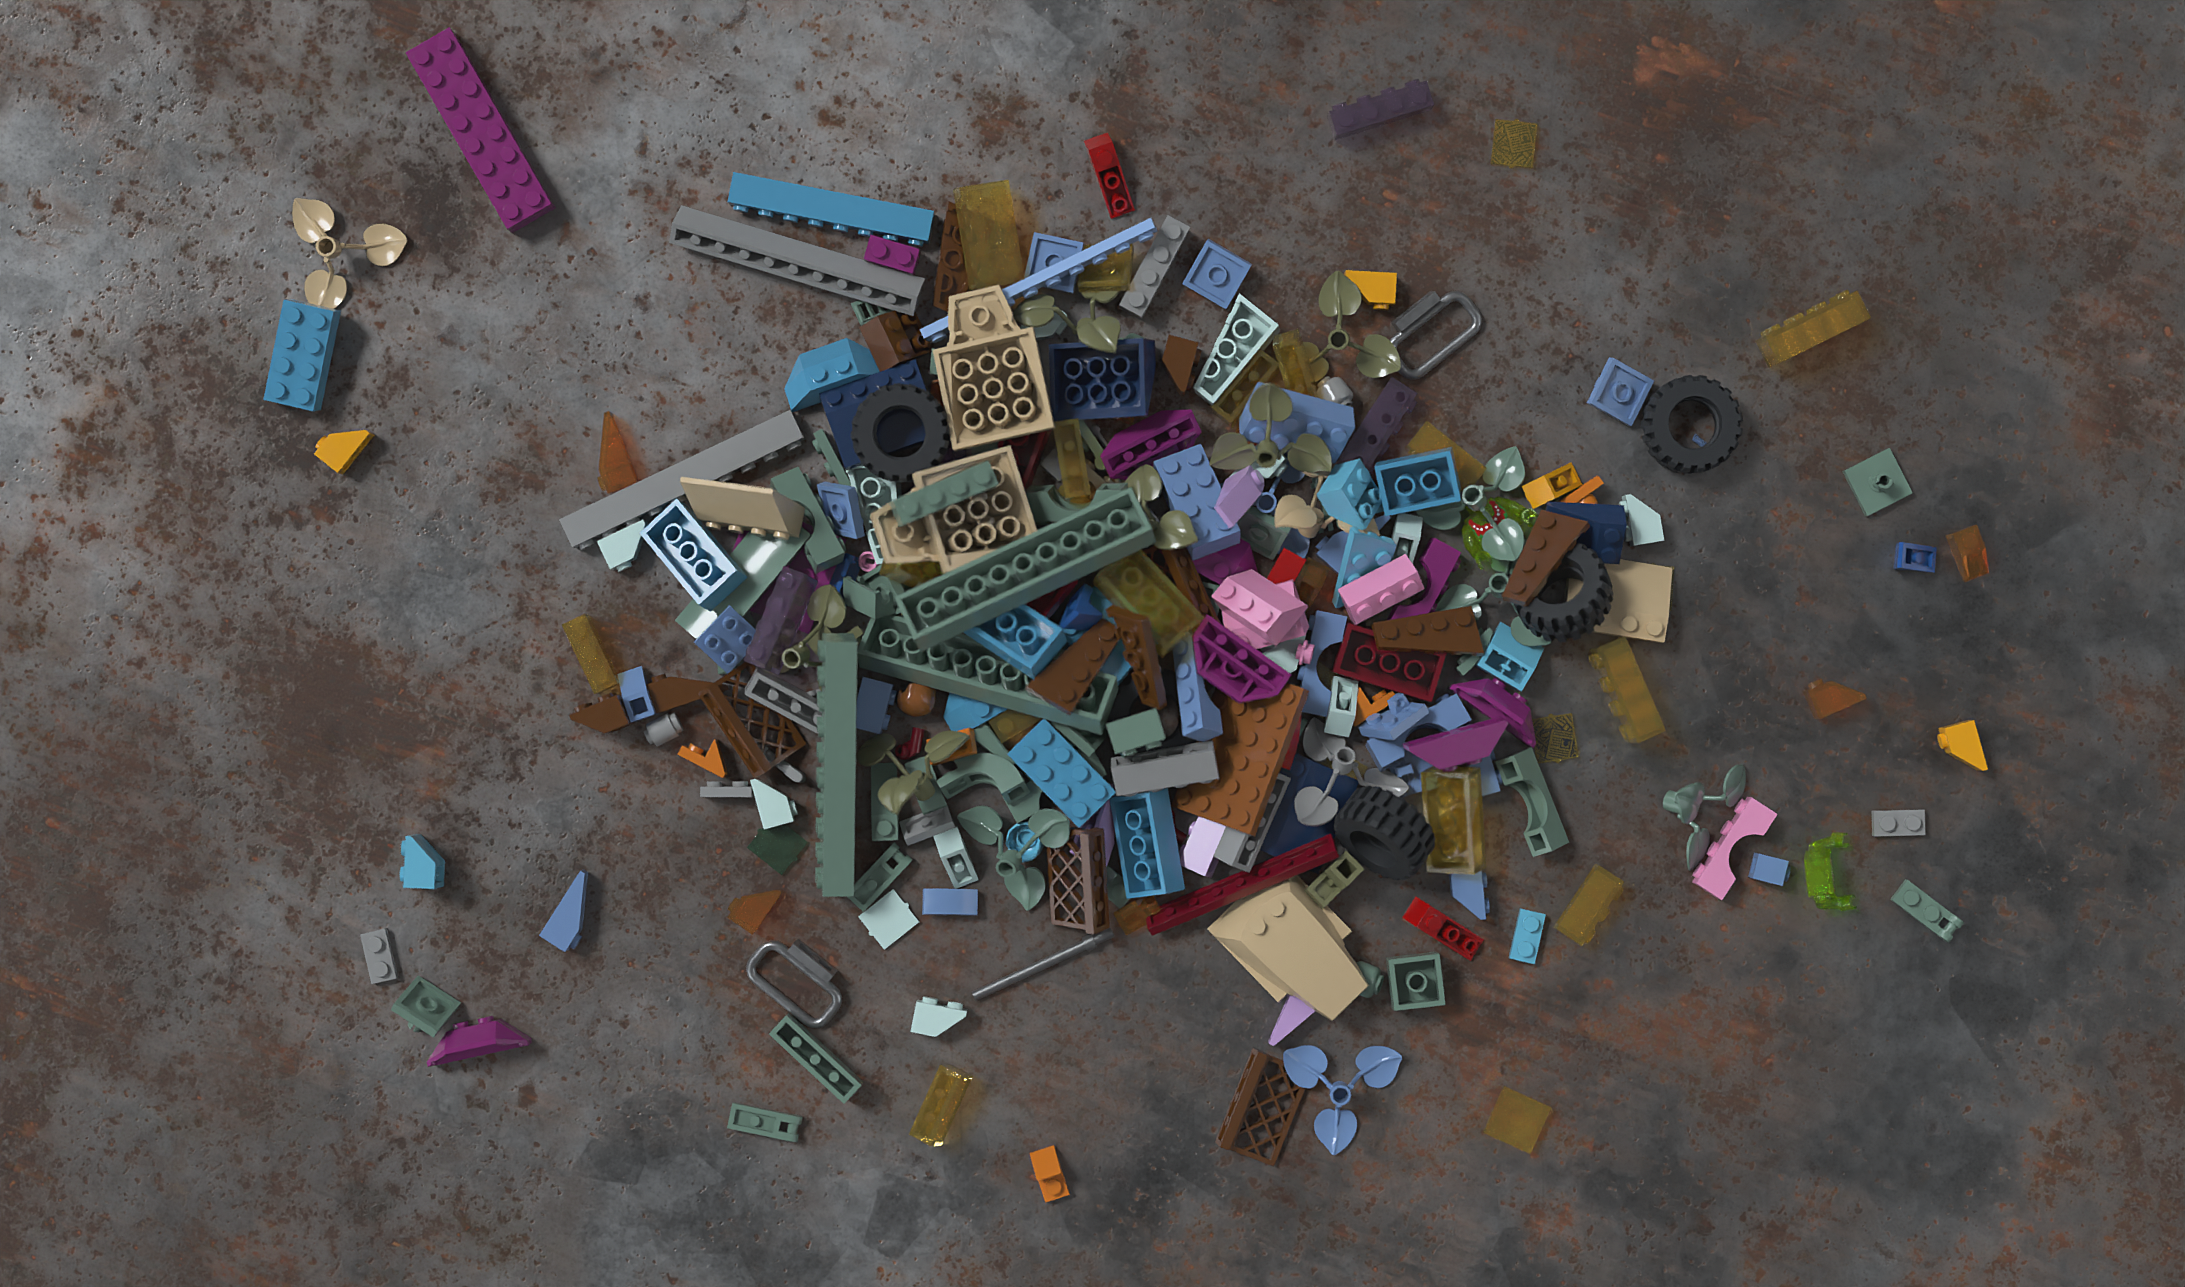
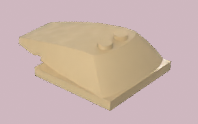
[933,285,1055,451]
[870,445,1037,574]
[1207,875,1369,1021]

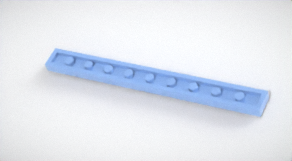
[920,218,1158,343]

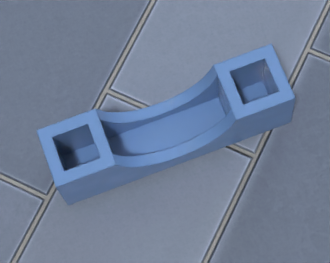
[1297,610,1347,717]
[1172,632,1223,742]
[1365,693,1472,772]

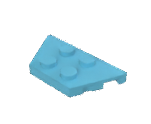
[1332,526,1396,608]

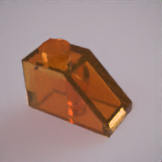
[1945,524,1989,582]
[1294,557,1331,615]
[1803,678,1867,719]
[727,888,784,935]

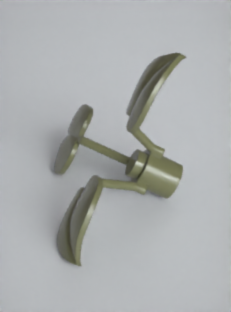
[1013,271,1122,353]
[1283,271,1401,384]
[1209,383,1332,472]
[1125,464,1199,550]
[749,584,857,691]
[856,731,970,815]

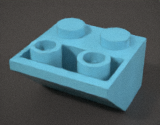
[1317,459,1382,530]
[1474,622,1544,692]
[400,834,445,889]

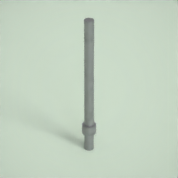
[972,927,1115,1001]

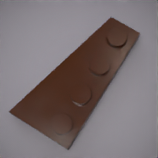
[932,201,995,313]
[1502,510,1590,607]
[1105,604,1167,710]
[1372,606,1484,657]
[1026,618,1121,716]

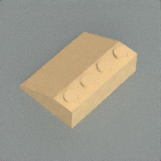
[680,477,805,540]
[1563,559,1672,643]

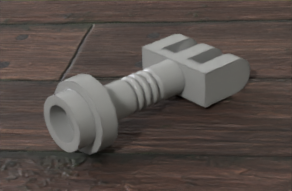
[764,746,806,783]

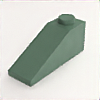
[871,763,900,841]

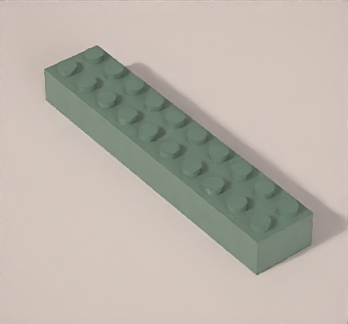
[895,487,1156,652]
[857,615,1118,735]
[815,633,857,897]

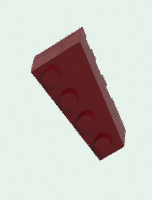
[998,429,1052,490]

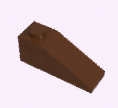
[646,674,731,714]

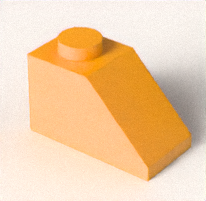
[1344,270,1397,310]
[314,430,374,474]
[1522,462,1582,509]
[1937,720,1988,771]

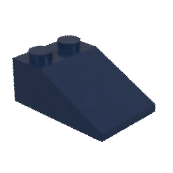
[1546,502,1627,564]

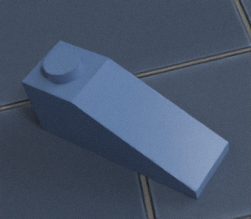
[1315,515,1391,575]
[539,870,588,952]

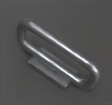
[1390,291,1482,380]
[746,939,842,1028]

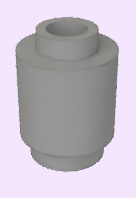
[644,713,684,747]

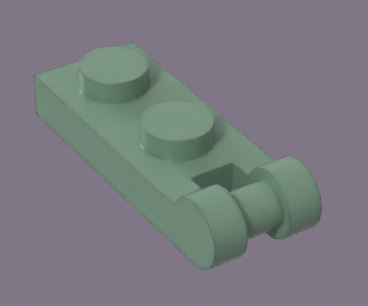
[1065,420,1106,472]
[812,429,851,486]
[847,842,913,912]
[1890,879,1964,943]
[727,1102,803,1142]

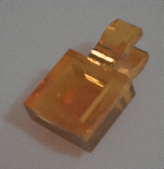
[1113,896,1161,936]

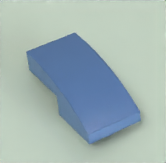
[922,889,978,916]

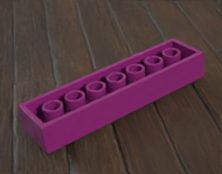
[405,27,556,233]

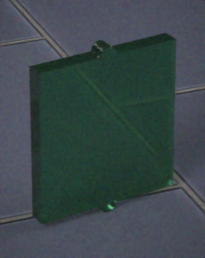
[747,824,808,875]

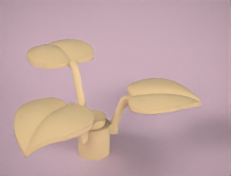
[292,198,407,309]
[1275,463,1380,538]

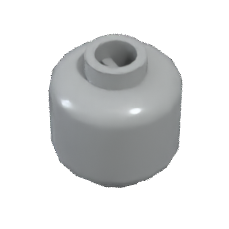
[1315,376,1353,407]

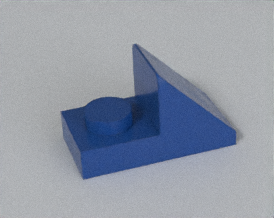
[1894,542,1937,573]
[1060,583,1103,631]

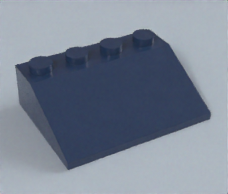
[1049,338,1156,421]
[819,359,927,470]
[1260,753,1359,874]

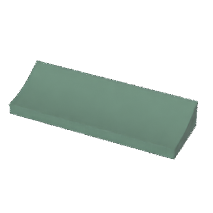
[675,526,812,639]

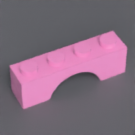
[1692,797,1777,900]

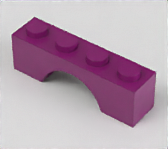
[1386,538,1461,620]

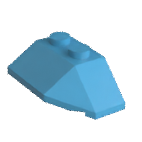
[784,338,880,412]
[943,693,1007,731]

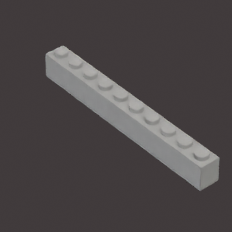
[669,205,925,316]
[559,410,805,550]

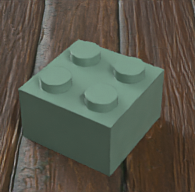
[1106,708,1165,757]
[1386,952,1445,1011]

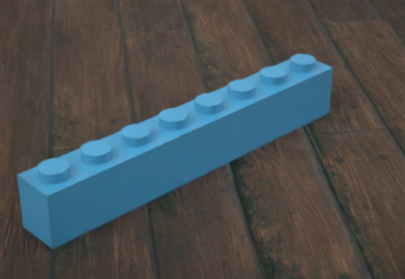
[728,172,935,247]

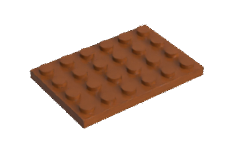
[1171,683,1309,837]

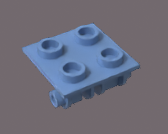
[694,605,763,674]

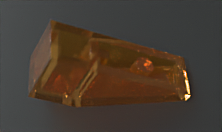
[597,411,639,495]

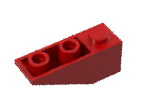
[1084,132,1135,219]
[1402,896,1484,961]

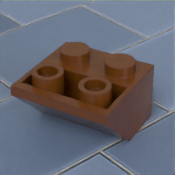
[859,310,932,372]
[1161,335,1202,396]
[569,692,635,733]

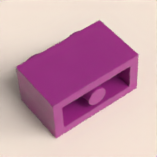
[863,235,921,275]

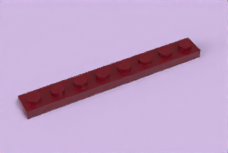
[1144,834,1339,936]

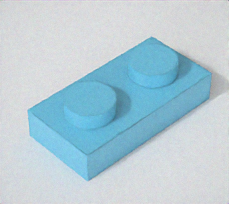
[1509,908,1546,964]

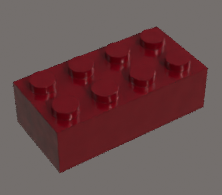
[1331,623,1446,702]

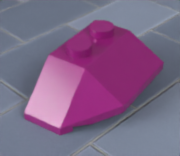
[1100,410,1201,480]
[1158,538,1258,586]
[1192,614,1291,703]
[1447,677,1536,748]
[1402,716,1508,772]
[427,1015,532,1067]

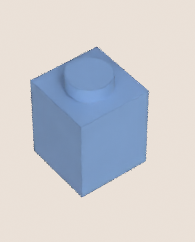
[1748,853,1791,886]

